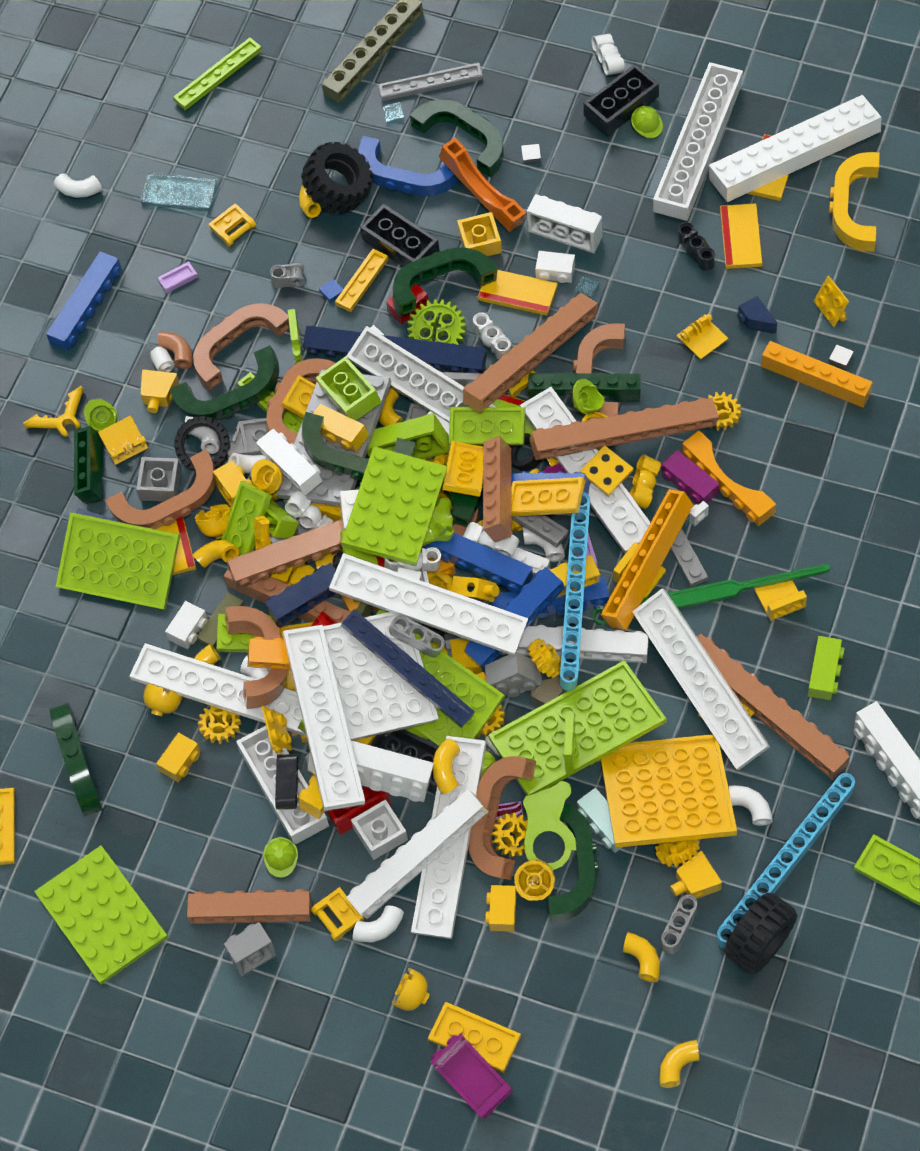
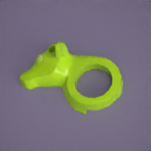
[423,497,454,546]
[523,781,576,871]

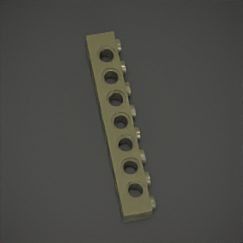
[322,0,423,104]

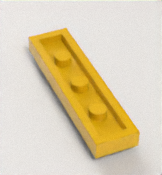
[335,249,389,313]

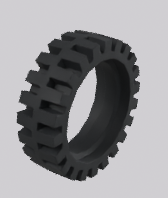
[174,416,230,471]

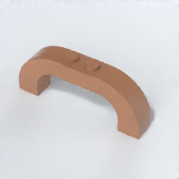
[193,303,290,391]
[573,323,625,416]
[266,358,335,444]
[105,449,216,529]
[225,606,287,709]
[468,756,536,880]

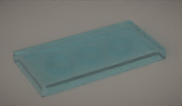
[141,173,217,212]

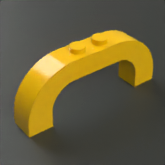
[829,152,880,252]

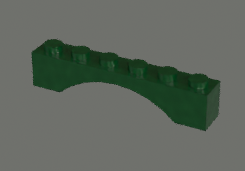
[528,373,641,401]

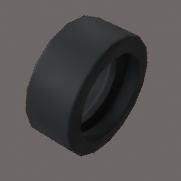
[509,433,542,471]

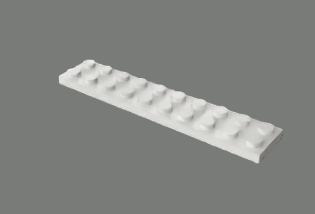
[520,387,650,554]
[329,553,528,655]
[632,588,770,770]
[283,625,365,811]
[129,643,307,737]
[411,736,487,939]

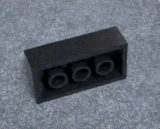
[583,64,659,136]
[360,204,440,267]
[370,729,439,795]

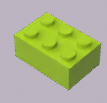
[316,356,382,421]

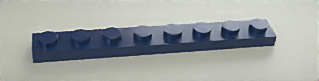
[341,609,475,728]

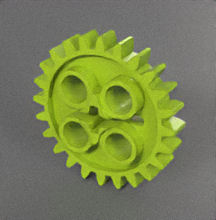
[407,299,467,345]

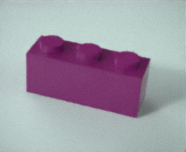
[662,450,719,504]

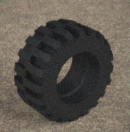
[301,142,373,212]
[724,893,798,974]

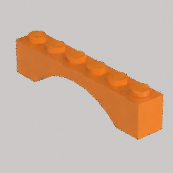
[439,138,526,233]

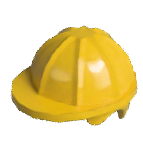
[251,459,283,494]

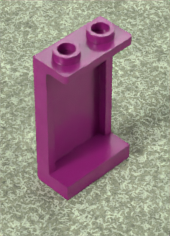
[430,1033,514,1121]

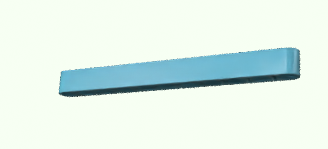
[559,492,590,691]
[717,773,855,949]

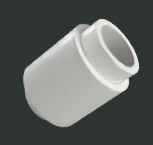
[150,347,174,372]

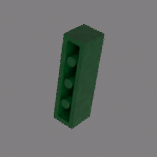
[74,426,102,504]

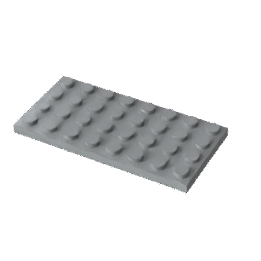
[276,369,392,506]

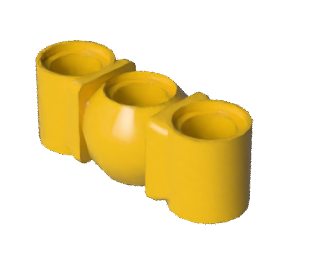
[629,454,661,509]

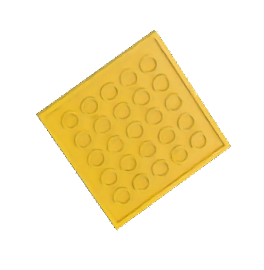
[600,734,737,848]

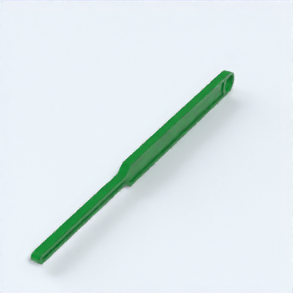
[593,564,830,626]

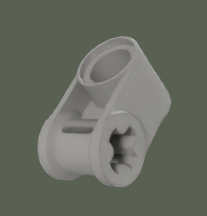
[270,263,305,288]

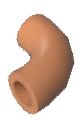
[158,331,193,369]

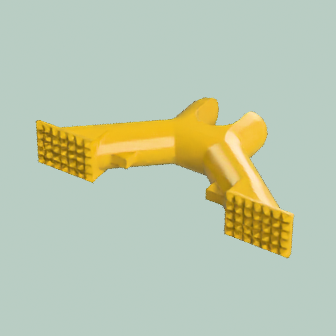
[23,386,84,437]

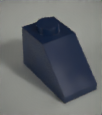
[737,296,777,334]

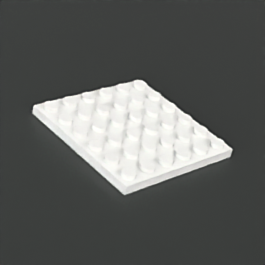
[323,612,439,741]

